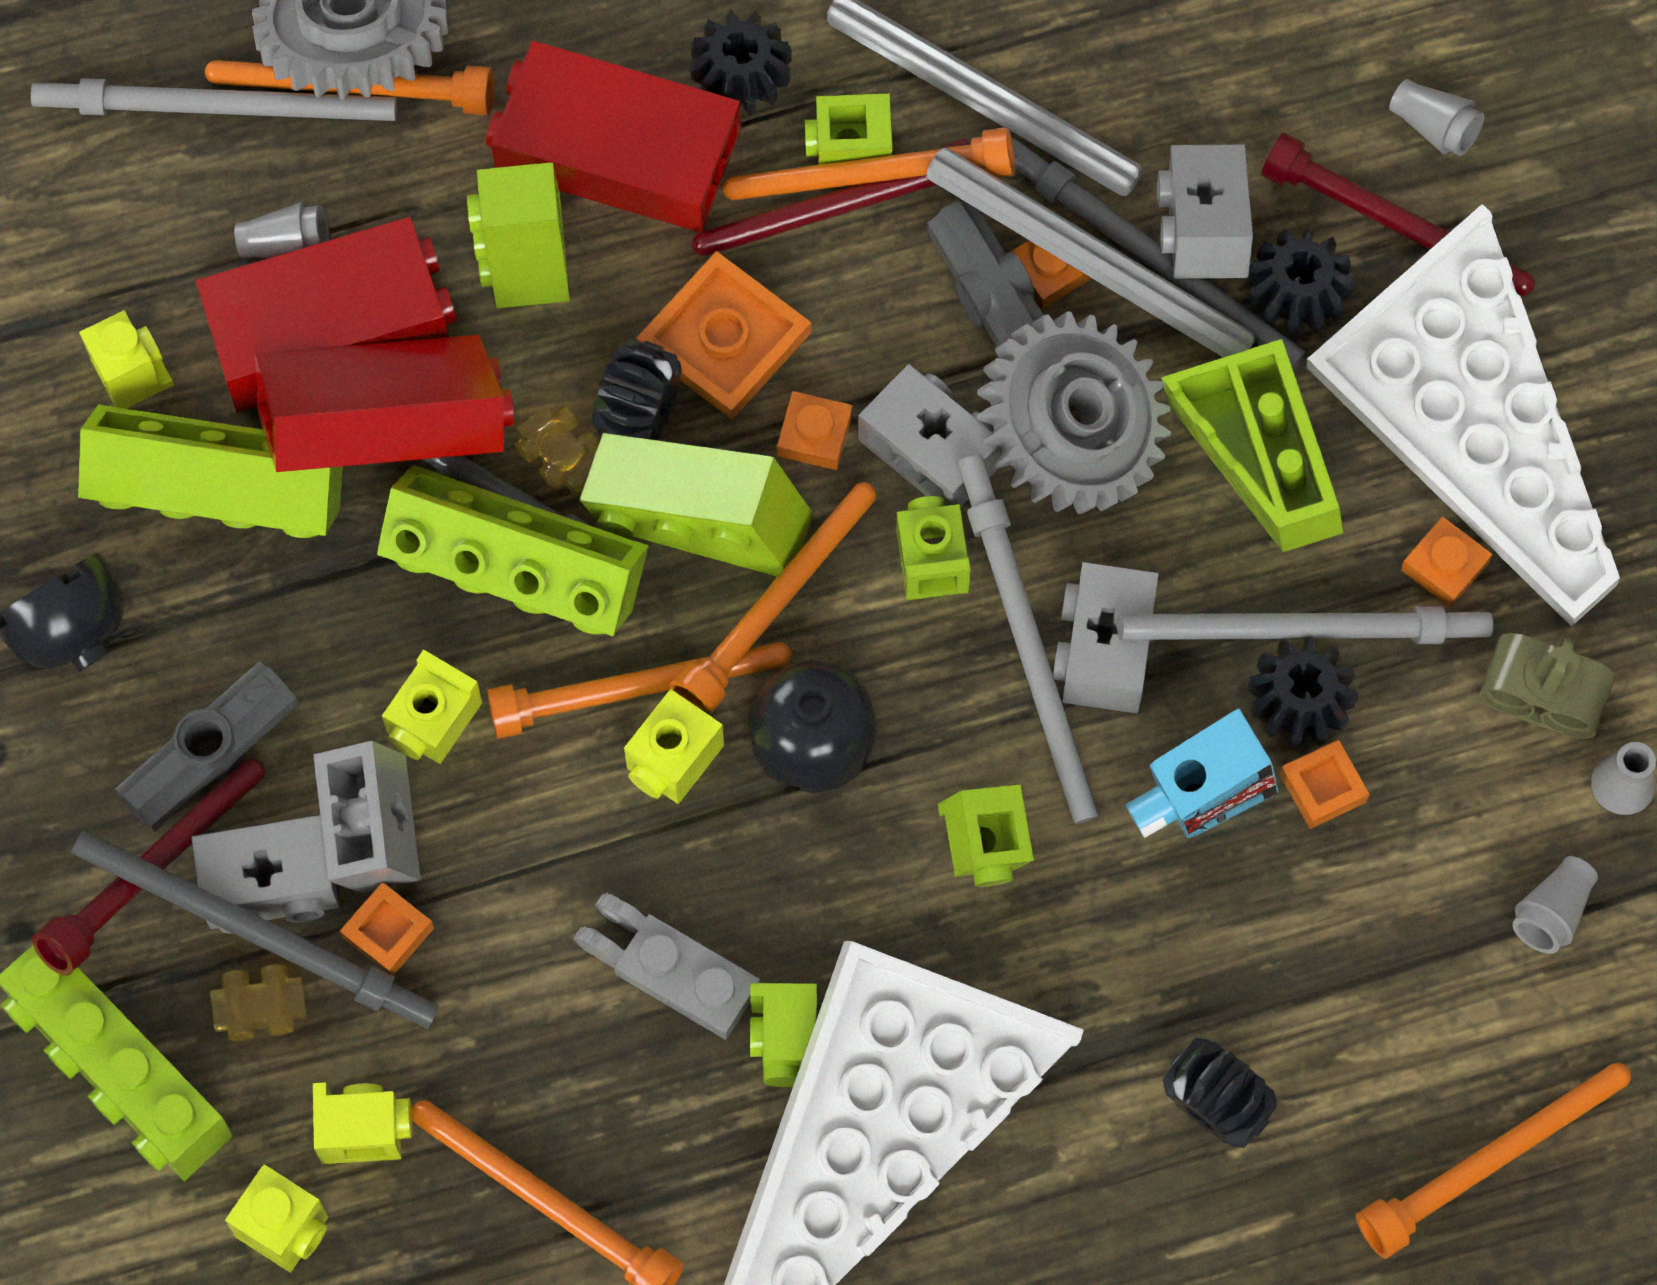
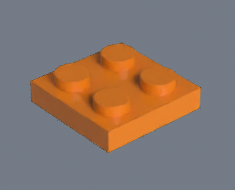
[636,251,812,420]

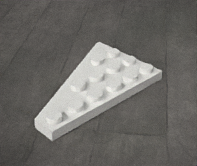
[1306,204,1620,626]
[724,941,1084,1285]

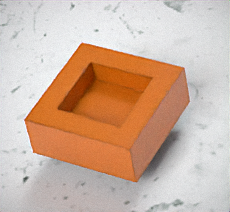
[1011,240,1092,310]
[777,391,853,470]
[1401,516,1493,608]
[1279,739,1370,829]
[340,882,434,976]

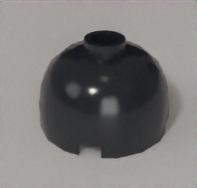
[0,552,124,672]
[749,660,877,793]

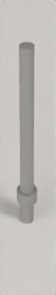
[31,78,397,121]
[957,454,1098,824]
[1117,606,1493,644]

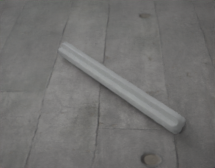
[827,0,1142,196]
[926,147,1255,357]

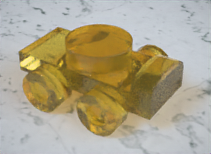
[515,405,599,494]
[210,964,307,1041]

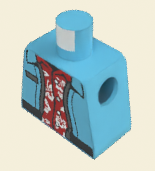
[1125,708,1279,838]

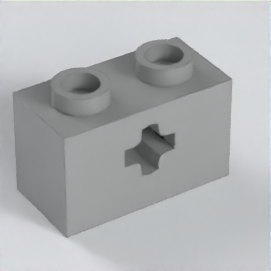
[1157,145,1253,279]
[858,364,1002,508]
[1053,562,1159,714]
[313,741,421,893]
[192,815,339,934]

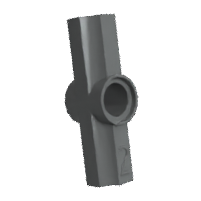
[927,200,1044,347]
[115,661,299,833]

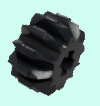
[690,9,792,116]
[1247,227,1354,335]
[592,338,682,440]
[1247,636,1358,748]
[1162,1038,1277,1148]

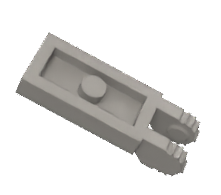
[573,892,760,1040]

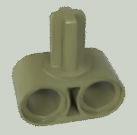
[1479,633,1615,739]

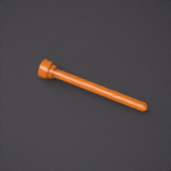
[205,60,495,116]
[722,127,1015,200]
[669,482,876,715]
[487,642,792,739]
[1356,1063,1631,1259]
[412,1100,685,1285]

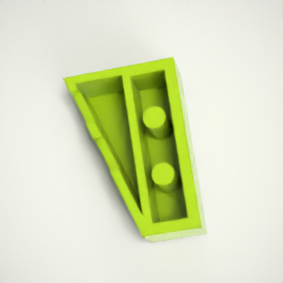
[467,162,570,309]
[1161,339,1343,552]
[580,433,813,577]

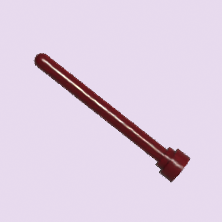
[1260,132,1535,296]
[692,138,969,256]
[32,758,265,976]

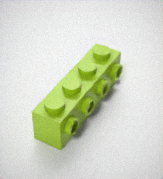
[78,404,343,538]
[377,465,648,636]
[0,945,233,1182]

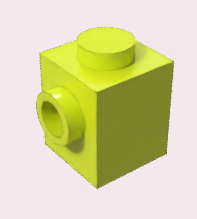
[624,689,724,805]
[225,1164,329,1273]

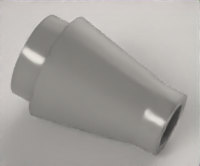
[1389,79,1484,156]
[234,201,330,259]
[1591,742,1656,815]
[1513,856,1598,954]

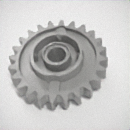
[252,0,448,100]
[977,312,1171,514]

